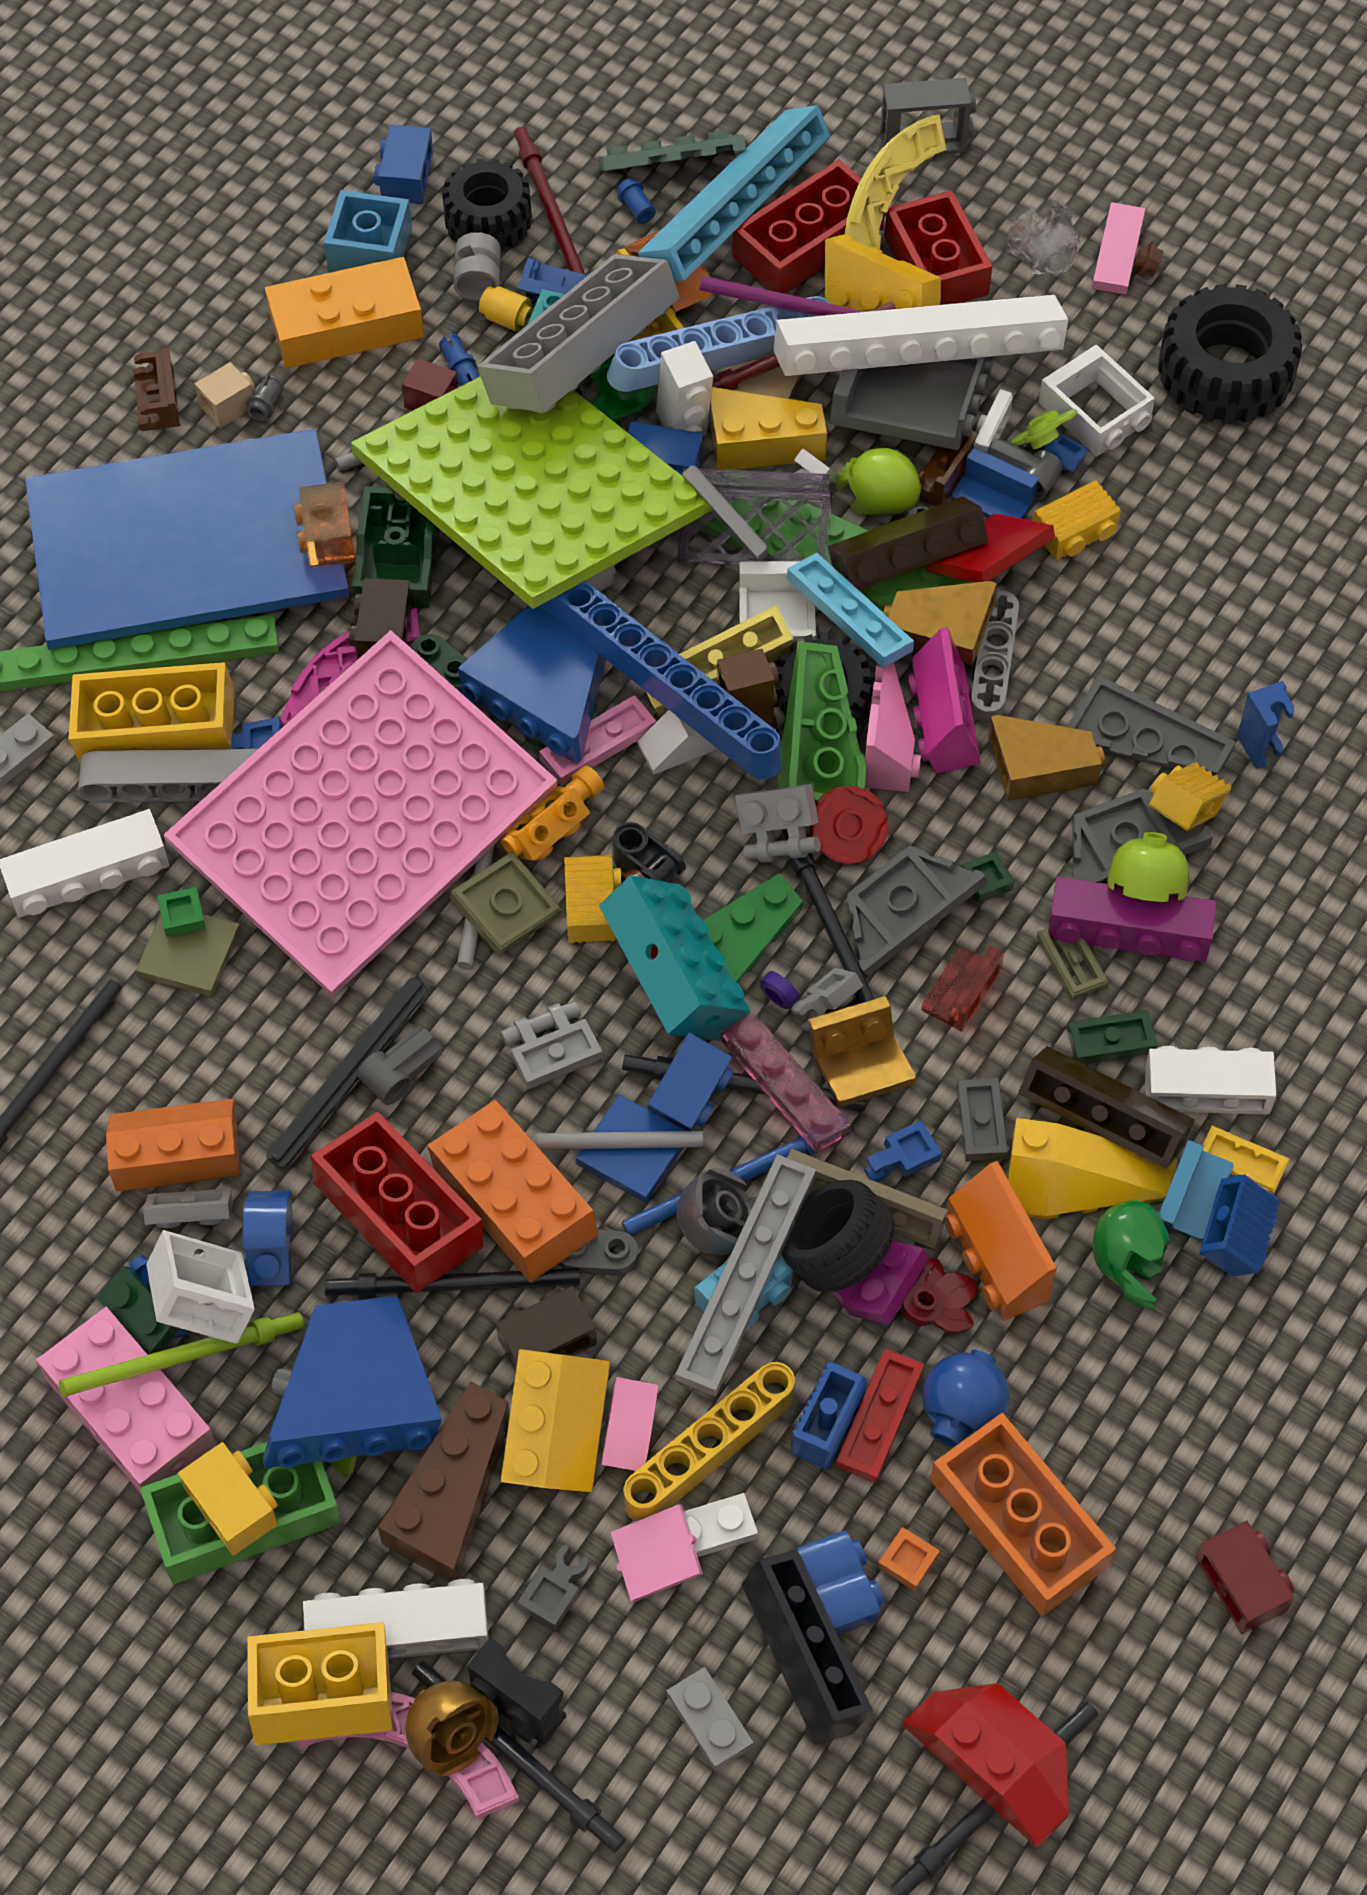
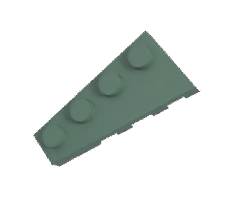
[599,129,746,171]

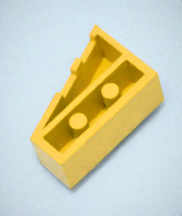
[825,234,941,312]
[709,387,827,471]

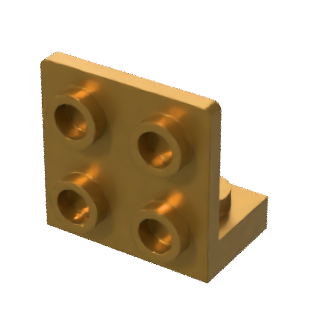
[808,996,916,1107]

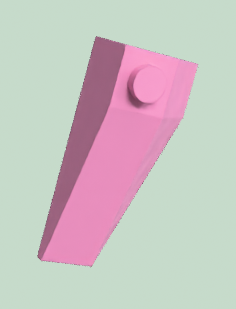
[865,662,921,792]

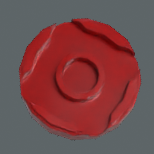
[810,785,889,865]

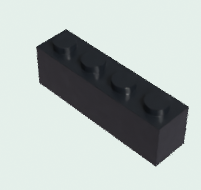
[741,1549,873,1745]

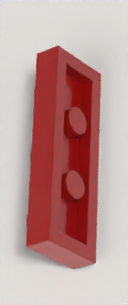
[836,1348,925,1483]

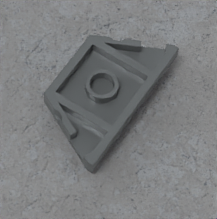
[1072,788,1213,884]
[847,845,988,977]

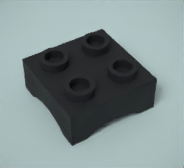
[467,1637,566,1745]

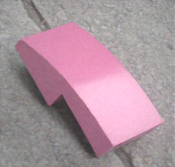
[600,1377,658,1471]

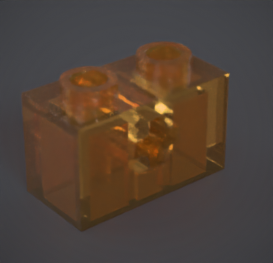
[294,481,356,568]

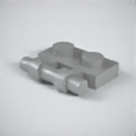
[735,784,821,863]
[500,1001,603,1090]

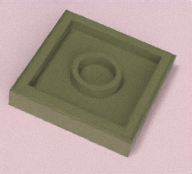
[449,851,562,956]
[136,914,241,997]

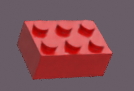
[884,190,993,305]

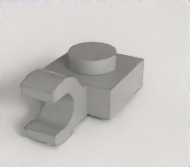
[791,968,863,1032]

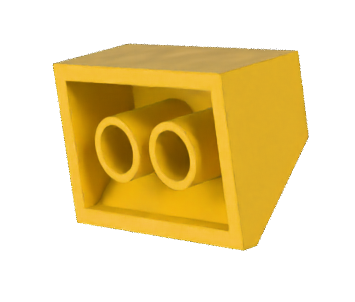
[501,1349,610,1492]
[247,1622,393,1746]

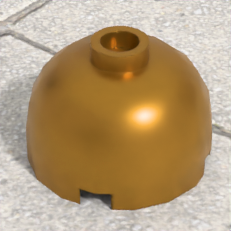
[405,1680,499,1776]

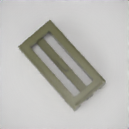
[1036,927,1109,1002]

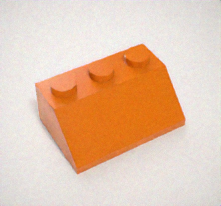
[106,1098,241,1192]
[944,1161,1057,1321]

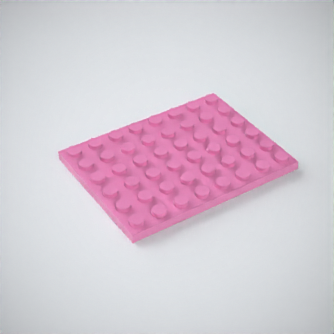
[164,630,557,997]

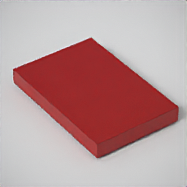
[925,513,1055,582]

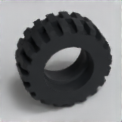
[1158,284,1303,424]

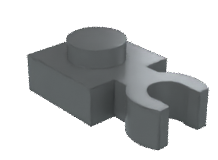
[517,1544,589,1631]

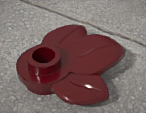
[901,1258,978,1333]

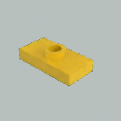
[1203,1126,1289,1195]

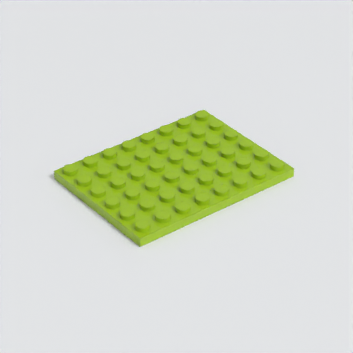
[351,376,712,609]

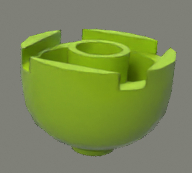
[1107,832,1189,902]

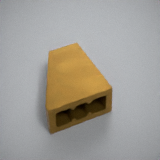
[883,581,997,665]
[988,715,1105,801]

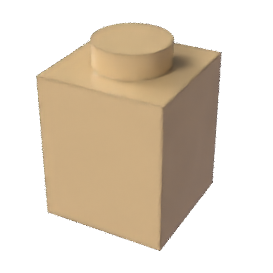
[194,362,255,428]

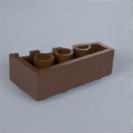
[378,1382,510,1582]

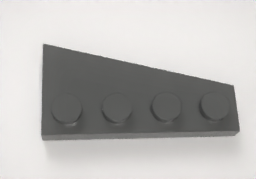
[1067,675,1236,776]

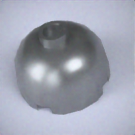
[676,1168,756,1255]

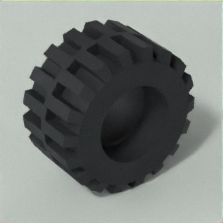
[442,159,532,252]
[775,633,873,725]

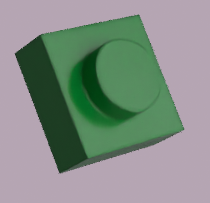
[157,887,206,937]

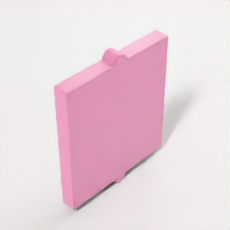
[611,1504,703,1602]

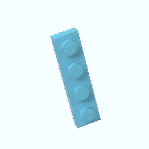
[787,553,914,668]

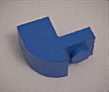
[243,1190,293,1286]

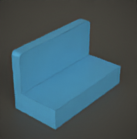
[1159,1140,1233,1240]

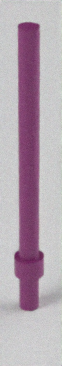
[699,276,873,316]

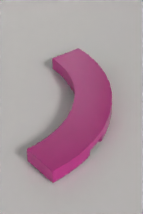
[281,608,420,726]

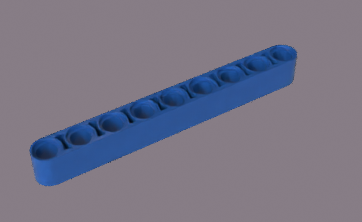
[542,581,782,779]

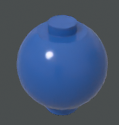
[922,1349,1010,1448]

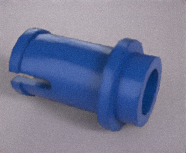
[617,179,656,224]

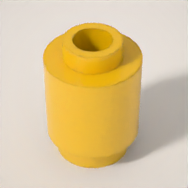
[479,286,534,332]

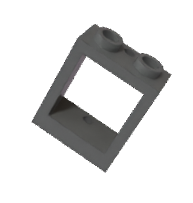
[880,78,976,155]

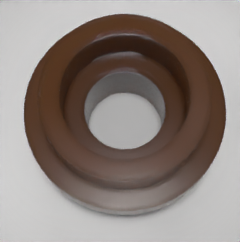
[1134,242,1164,277]

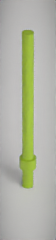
[59,1312,304,1397]

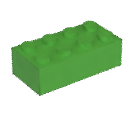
[140,1442,342,1585]

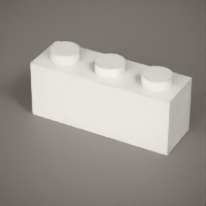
[656,341,713,436]
[1144,1046,1276,1114]

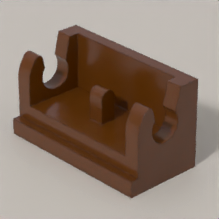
[133,347,180,431]
[918,431,978,506]

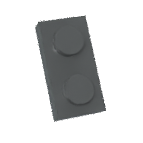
[956,1078,1008,1162]

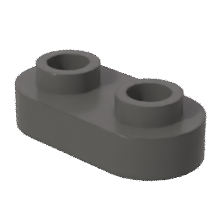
[558,1229,638,1276]

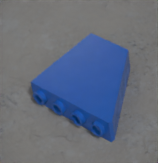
[458,605,606,764]
[262,1296,442,1469]

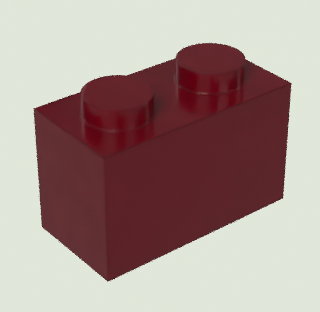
[1195,1520,1295,1635]

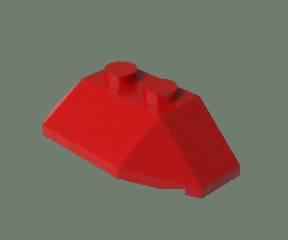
[903,1683,1069,1849]

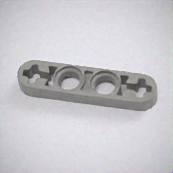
[971,591,1019,722]

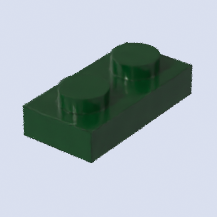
[1067,1010,1158,1064]
[96,1265,180,1354]

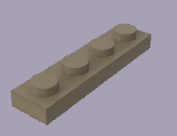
[787,1149,948,1249]

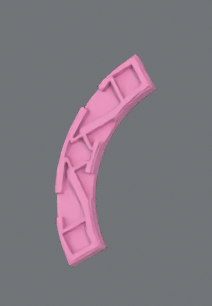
[297,1692,519,1819]

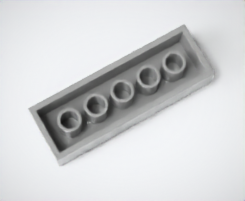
[477,254,679,413]

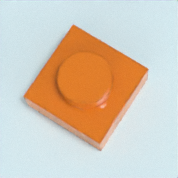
[878,1527,940,1592]

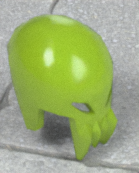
[835,448,921,515]

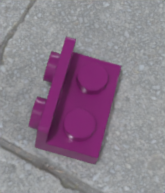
[833,1240,930,1326]

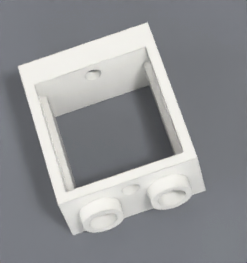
[1039,345,1155,457]
[146,1230,255,1344]

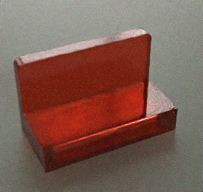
[921,945,1004,1032]

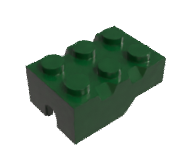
[352,486,440,608]

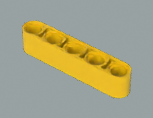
[624,1362,795,1522]

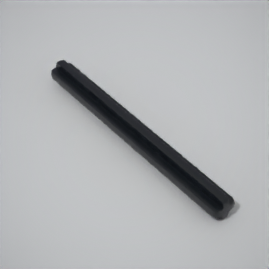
[266,978,429,1169]

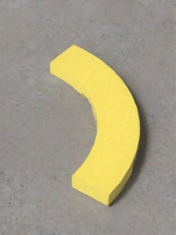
[845,115,947,250]

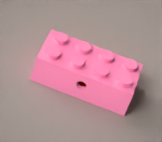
[36,1306,217,1495]

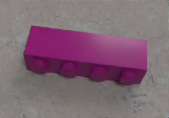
[1048,877,1216,962]

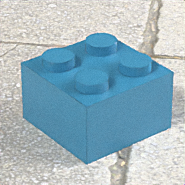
[324,190,412,272]

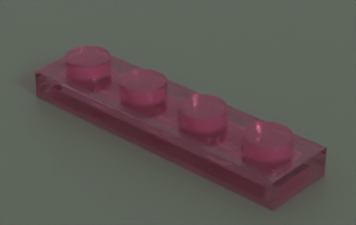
[720,1013,851,1153]

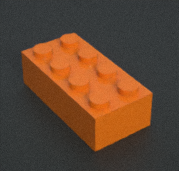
[427,1099,599,1283]
[930,1412,1116,1617]

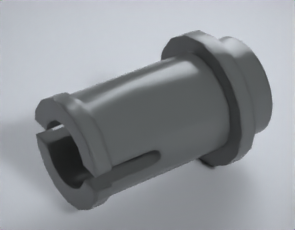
[246,375,284,421]

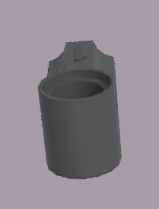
[987,438,1063,500]
[357,1026,442,1105]

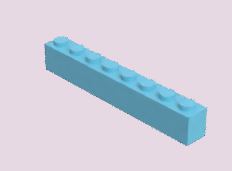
[638,105,830,282]

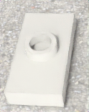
[974,389,1013,453]

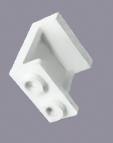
[739,561,817,642]

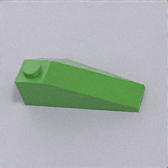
[777,641,866,804]

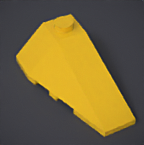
[1007,1118,1178,1220]

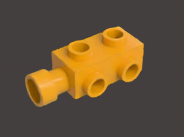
[501,765,605,861]

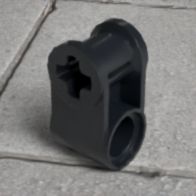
[612,822,686,882]

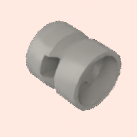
[454,233,501,301]

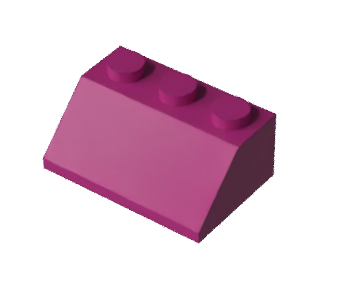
[909,627,981,774]

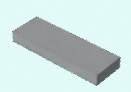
[682,465,768,562]

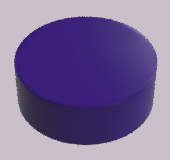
[760,971,800,1009]

